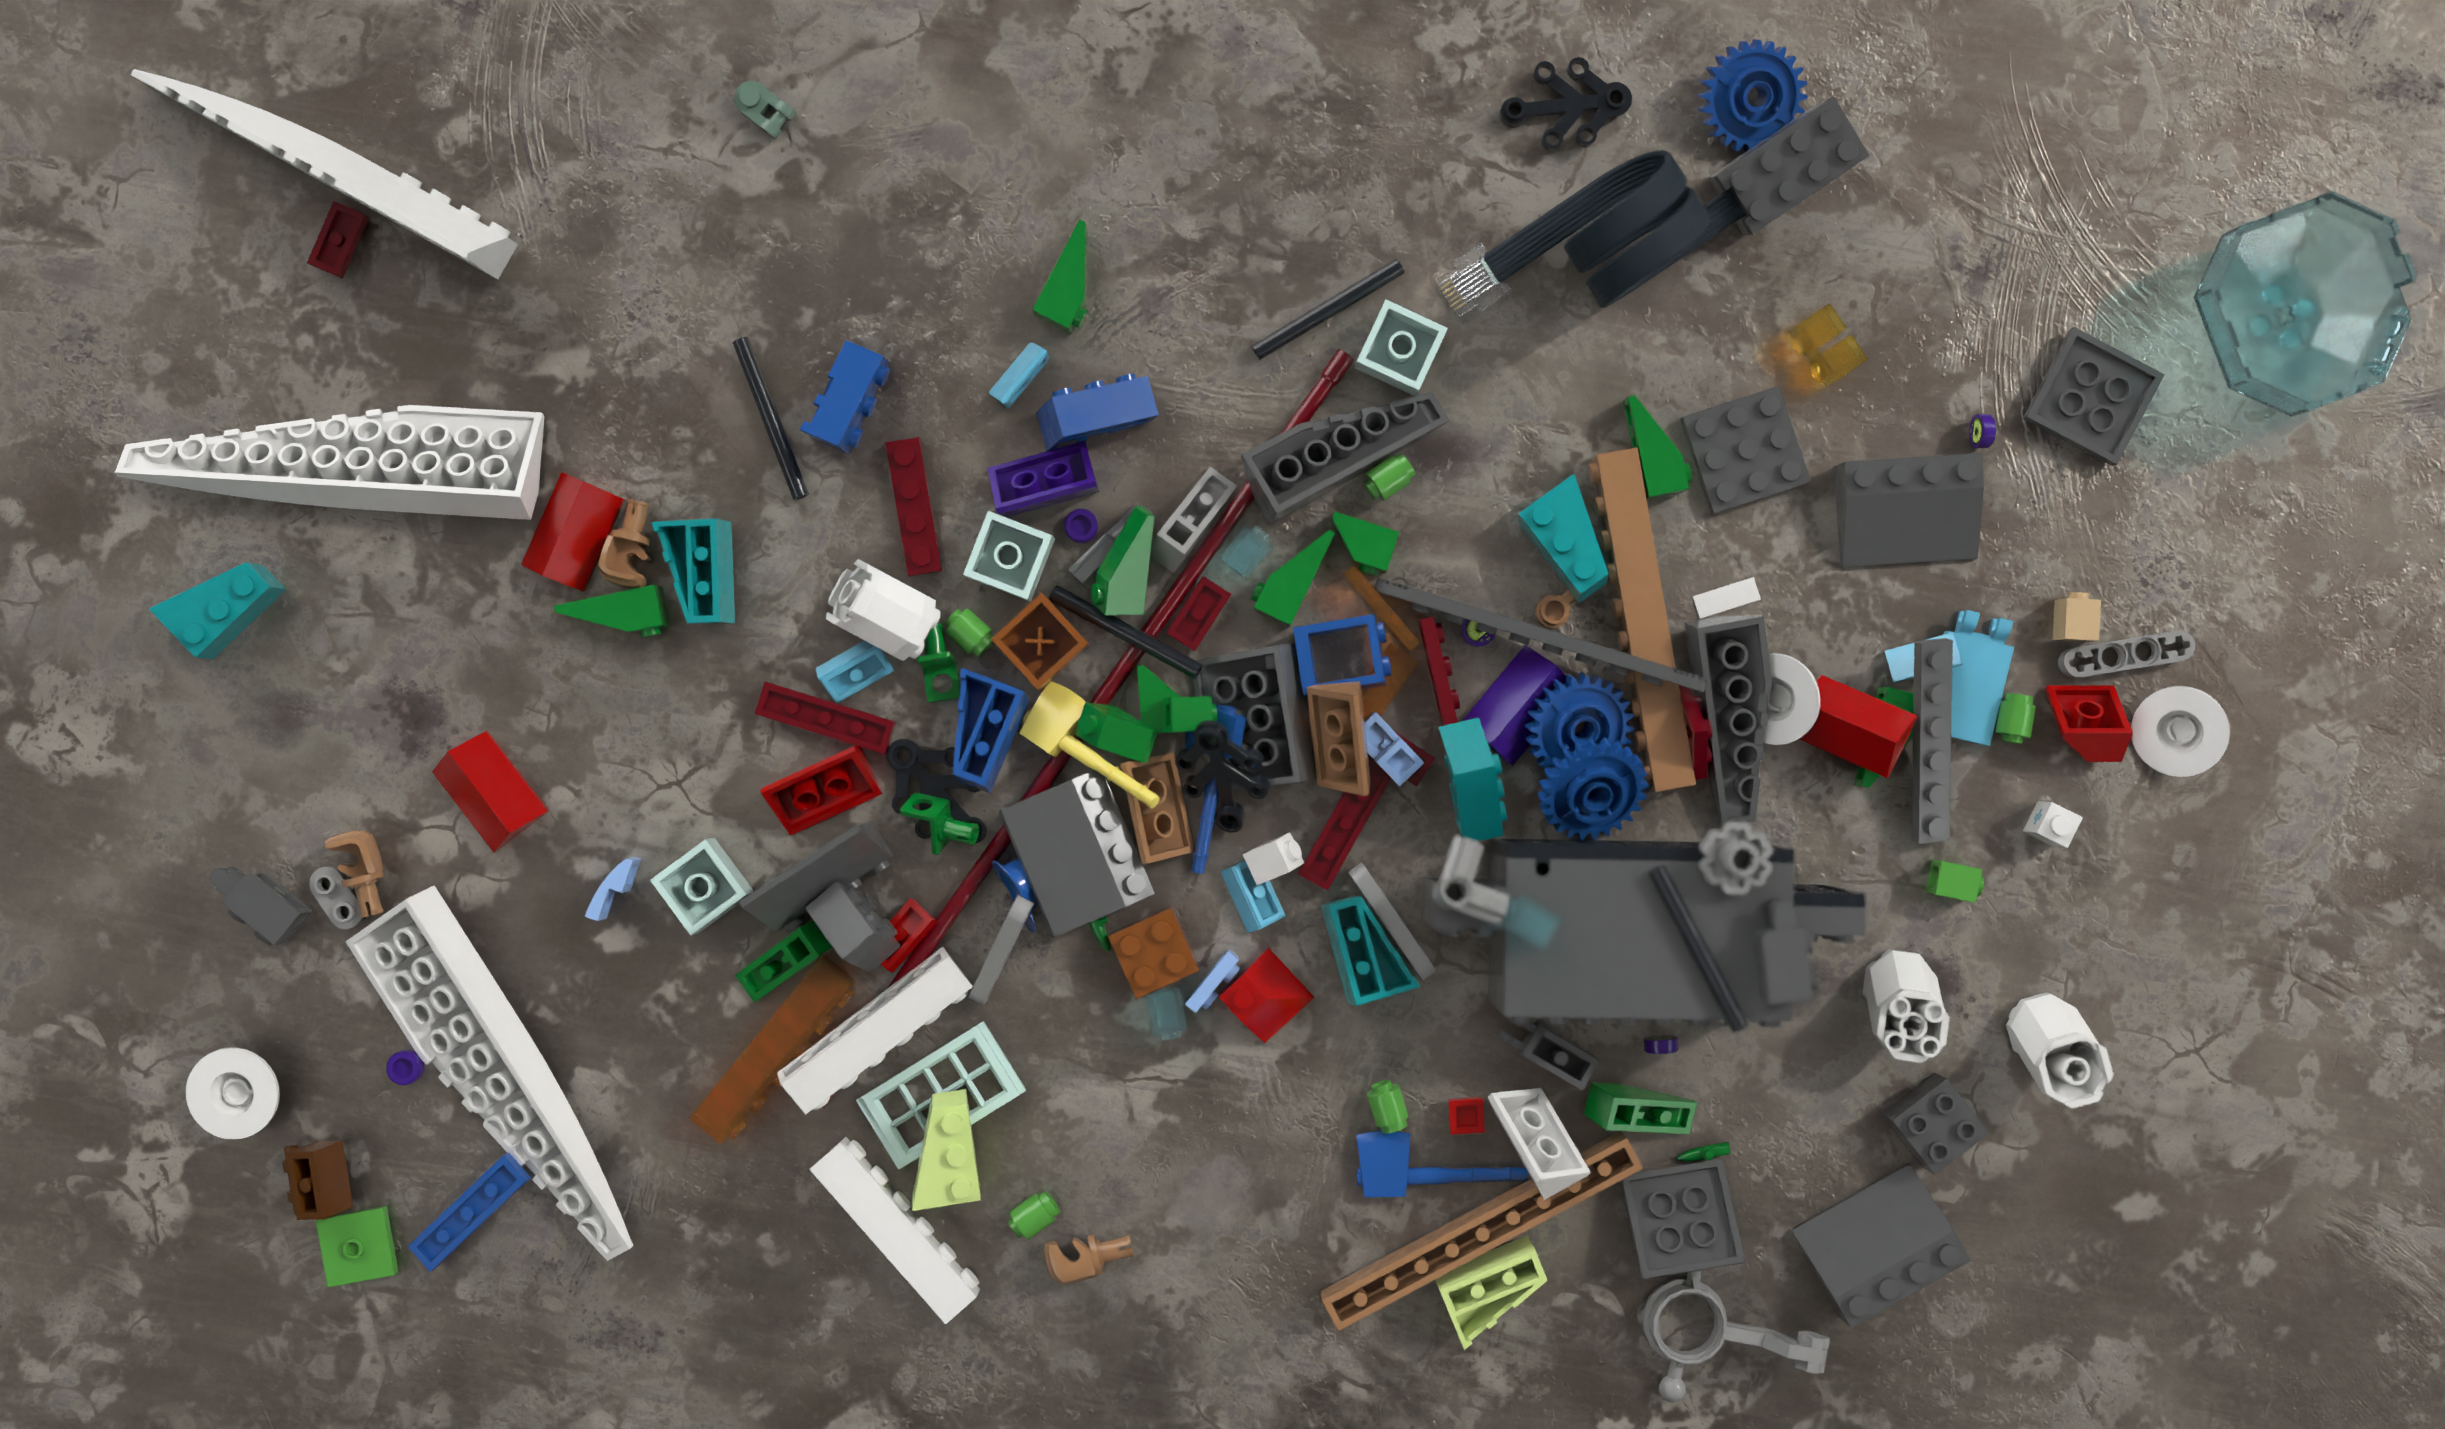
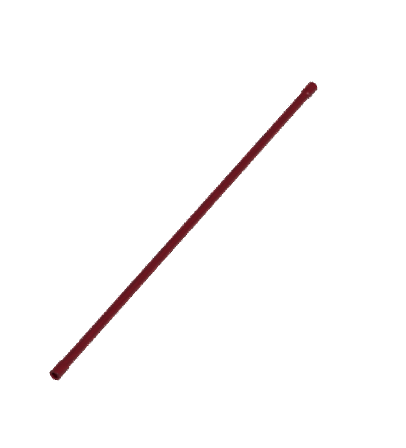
[822,349,1355,1108]

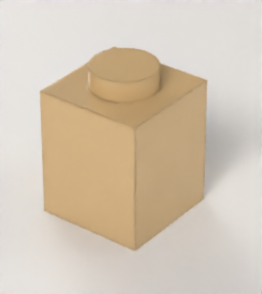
[2053,592,2101,642]

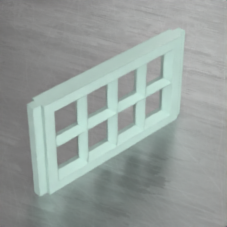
[856,1021,1026,1170]

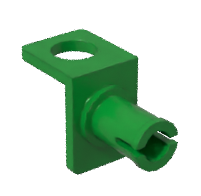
[917,623,960,703]
[900,793,979,855]

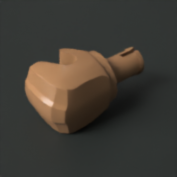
[599,499,652,589]
[325,830,384,918]
[1044,1234,1134,1285]

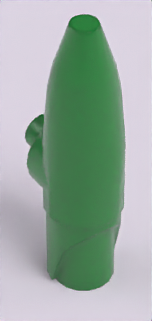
[1088,916,1111,952]
[1677,1142,1731,1161]

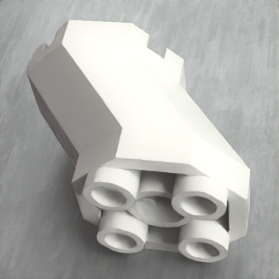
[826,559,941,661]
[1862,949,1950,1063]
[2006,992,2114,1109]

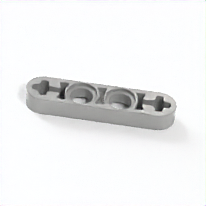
[2058,631,2195,678]
[1348,862,1437,981]
[968,895,1034,1006]

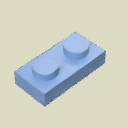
[1185,948,1240,1013]

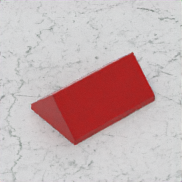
[521,472,625,592]
[1799,675,1918,779]
[432,731,549,853]
[760,746,882,836]

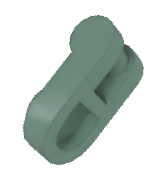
[734,81,796,139]

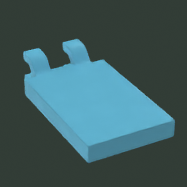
[1943,610,2014,746]

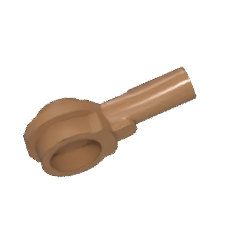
[1535,590,1576,629]

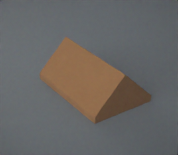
[1307,681,1371,796]
[1121,752,1195,865]

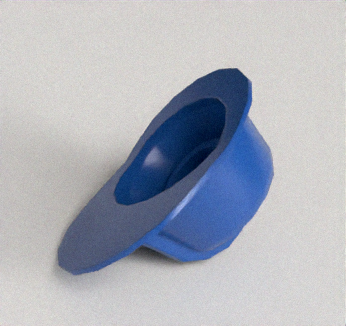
[992,858,1038,933]

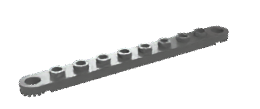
[1374,577,1708,692]

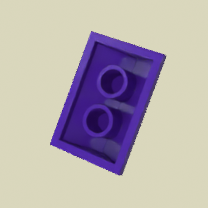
[988,441,1099,518]
[1461,645,1566,766]

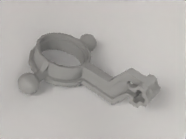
[1642,1270,1830,1403]

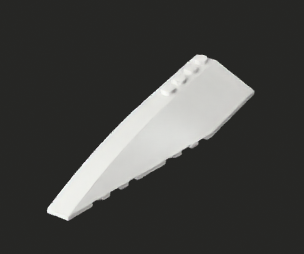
[131,69,518,279]
[115,405,544,520]
[346,885,633,1261]

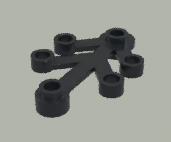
[1499,57,1632,152]
[1175,720,1270,833]
[887,739,987,844]

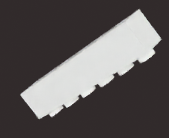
[777,947,973,1115]
[809,1137,980,1324]

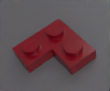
[1679,685,1713,780]

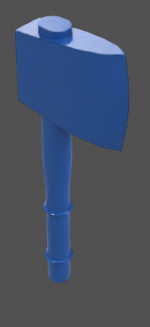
[1185,703,1246,874]
[1356,1131,1528,1198]

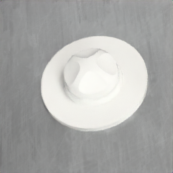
[1763,653,1820,745]
[2131,686,2230,777]
[186,1048,280,1139]

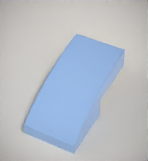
[1364,711,1424,786]
[585,857,641,921]

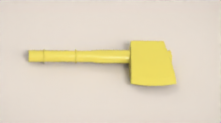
[1019,681,1160,808]

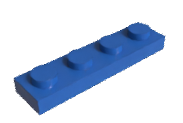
[408,1153,531,1272]

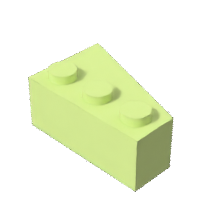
[912,1089,981,1211]
[1435,1235,1548,1350]

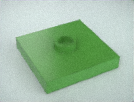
[316,1206,399,1287]

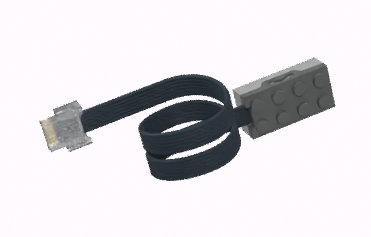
[1435,97,1870,318]

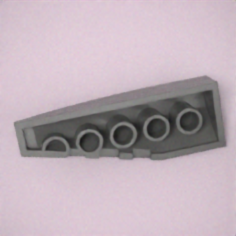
[1241,391,1449,524]
[1685,615,1772,827]

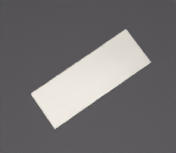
[1693,577,1761,619]

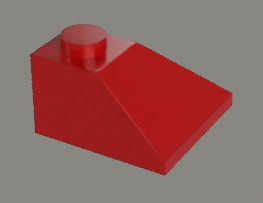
[2045,685,2133,762]
[1219,947,1315,1043]

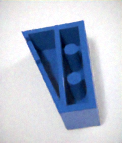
[800,340,890,454]
[1036,373,1159,451]
[953,668,1029,794]

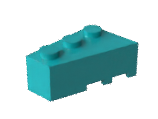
[1518,474,1608,603]
[651,518,735,625]
[148,562,286,659]
[1439,718,1507,842]
[1320,896,1421,1006]

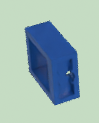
[1293,614,1392,698]

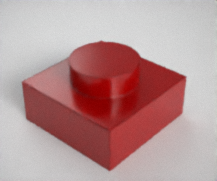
[1447,1097,1485,1135]

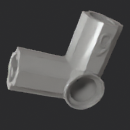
[1433,836,1509,926]

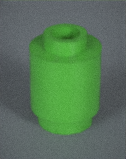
[1363,453,1416,501]
[945,608,994,658]
[1995,693,2036,744]
[1367,1080,1409,1134]
[1008,1190,1061,1240]

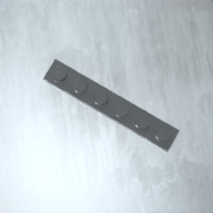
[1912,638,1953,844]

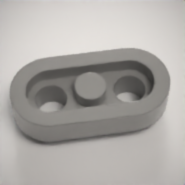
[309,866,366,929]

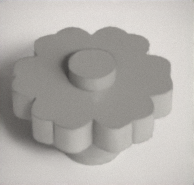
[1698,821,1773,895]

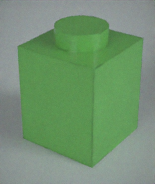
[1925,859,1984,903]

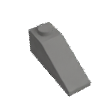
[1150,467,1237,573]

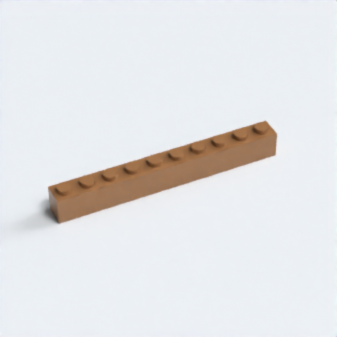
[1588,448,1696,792]
[1320,1131,1643,1331]

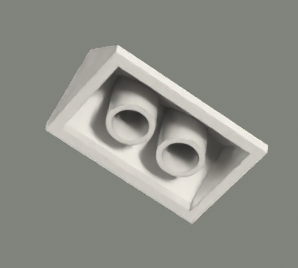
[1488,1088,1591,1200]

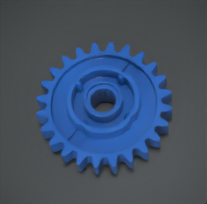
[1697,39,1808,152]
[1525,672,1634,769]
[1537,738,1649,841]

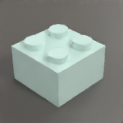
[1354,299,1448,396]
[963,511,1055,602]
[650,838,754,936]

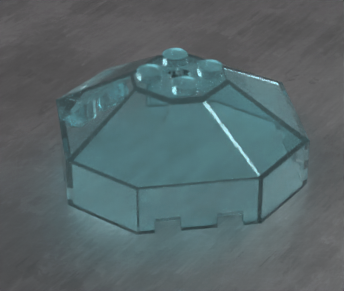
[2193,191,2417,417]

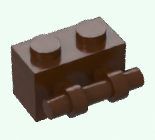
[282,1140,353,1220]

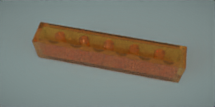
[689,956,857,1144]

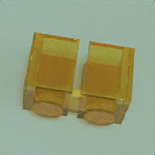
[1788,303,1868,387]

